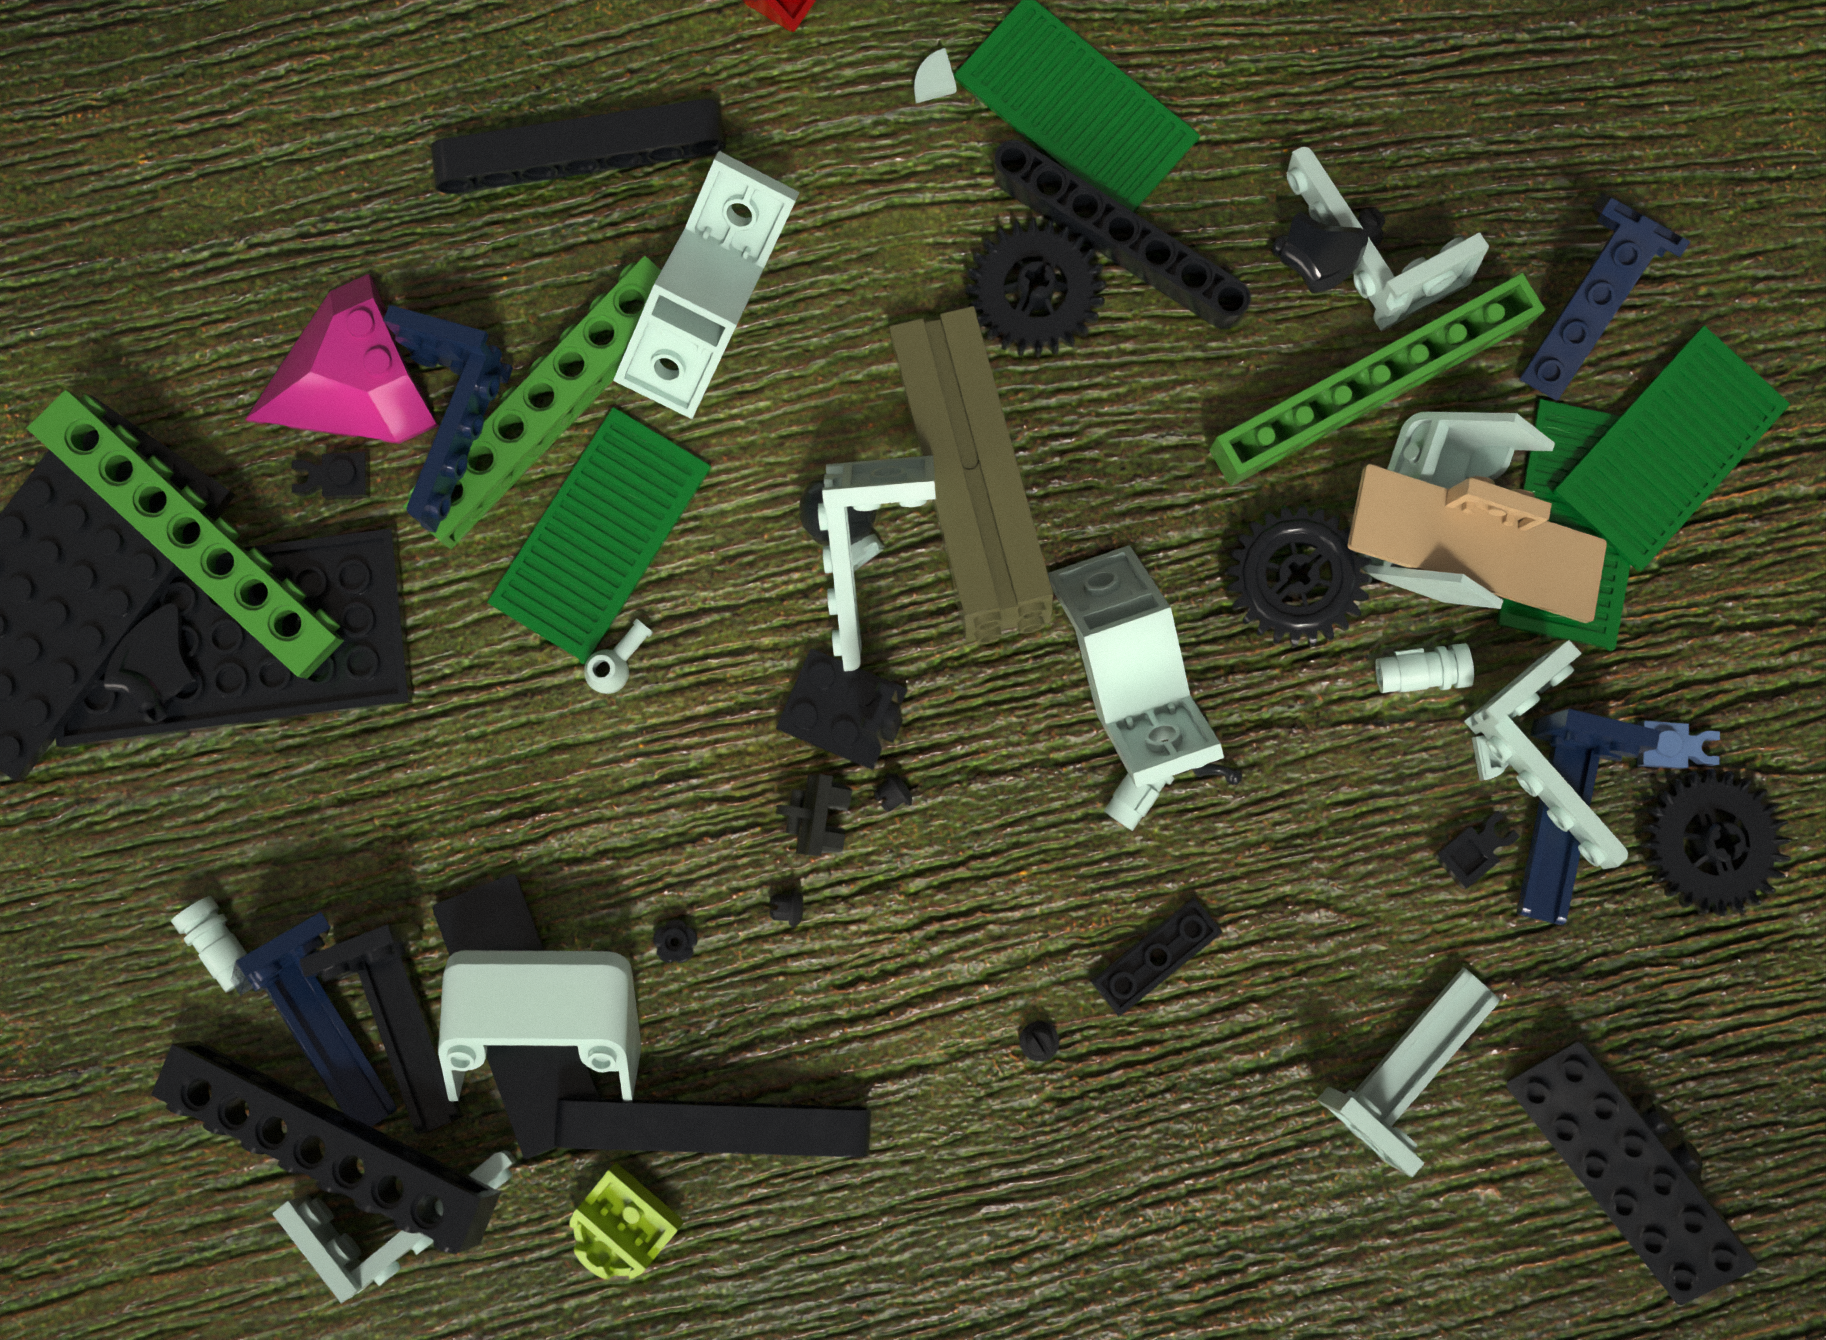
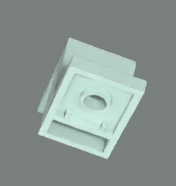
[613,151,800,419]
[1048,545,1224,788]

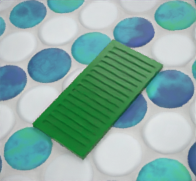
[953,0,1201,212]
[1552,325,1790,572]
[1496,399,1630,651]
[487,407,712,664]

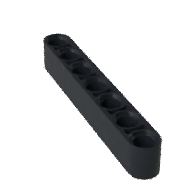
[430,99,726,194]
[993,140,1251,329]
[554,1097,872,1157]

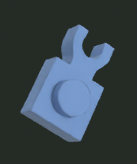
[1637,721,1720,769]

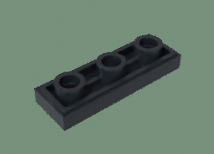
[1090,897,1223,1017]

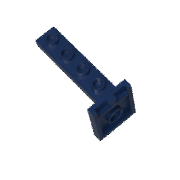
[1519,192,1691,401]
[383,305,513,533]
[1516,709,1660,925]
[231,912,397,1127]

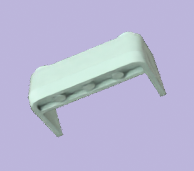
[1358,412,1555,609]
[438,951,641,1102]

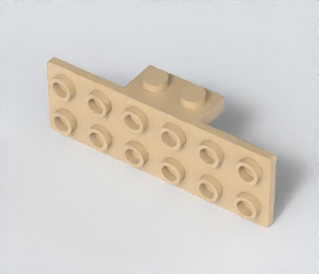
[1348,464,1607,623]

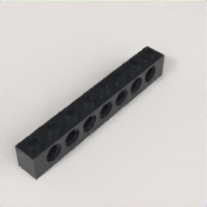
[151,1041,501,1254]

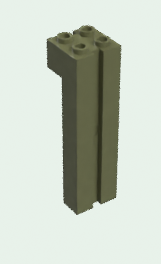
[889,306,1053,644]

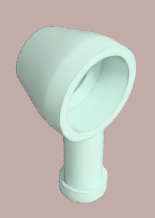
[584,619,653,694]

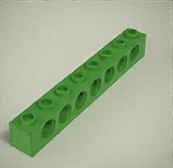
[403,256,662,550]
[1209,273,1545,487]
[26,389,344,679]

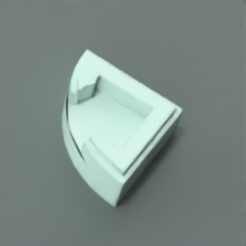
[914,48,957,103]
[851,534,884,572]
[1472,735,1510,781]

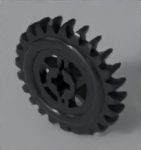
[965,217,1107,357]
[1225,504,1372,648]
[1640,769,1792,916]

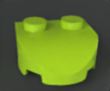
[569,1162,685,1280]

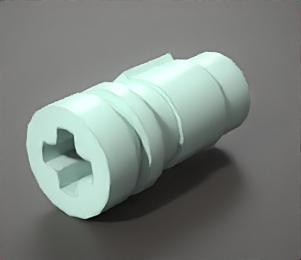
[1375,643,1474,693]
[1103,741,1175,831]
[171,896,247,993]

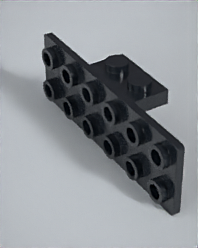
[432,874,600,1159]
[1506,1039,1758,1305]

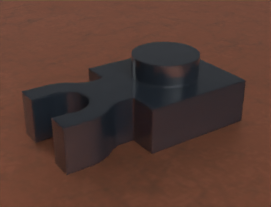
[292,452,370,500]
[1433,810,1520,889]

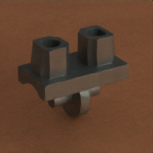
[775,774,852,857]

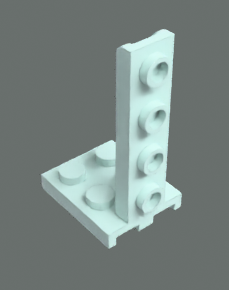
[1287,147,1489,332]
[818,455,936,671]
[1464,640,1628,869]
[1317,967,1500,1177]
[272,1150,517,1303]

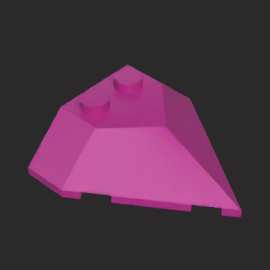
[245,274,438,444]

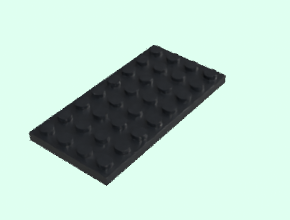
[0,395,236,782]
[56,529,413,748]

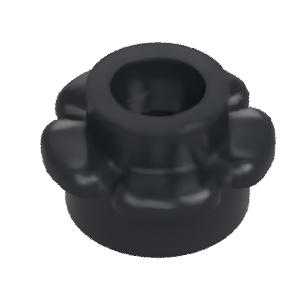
[653,919,698,963]

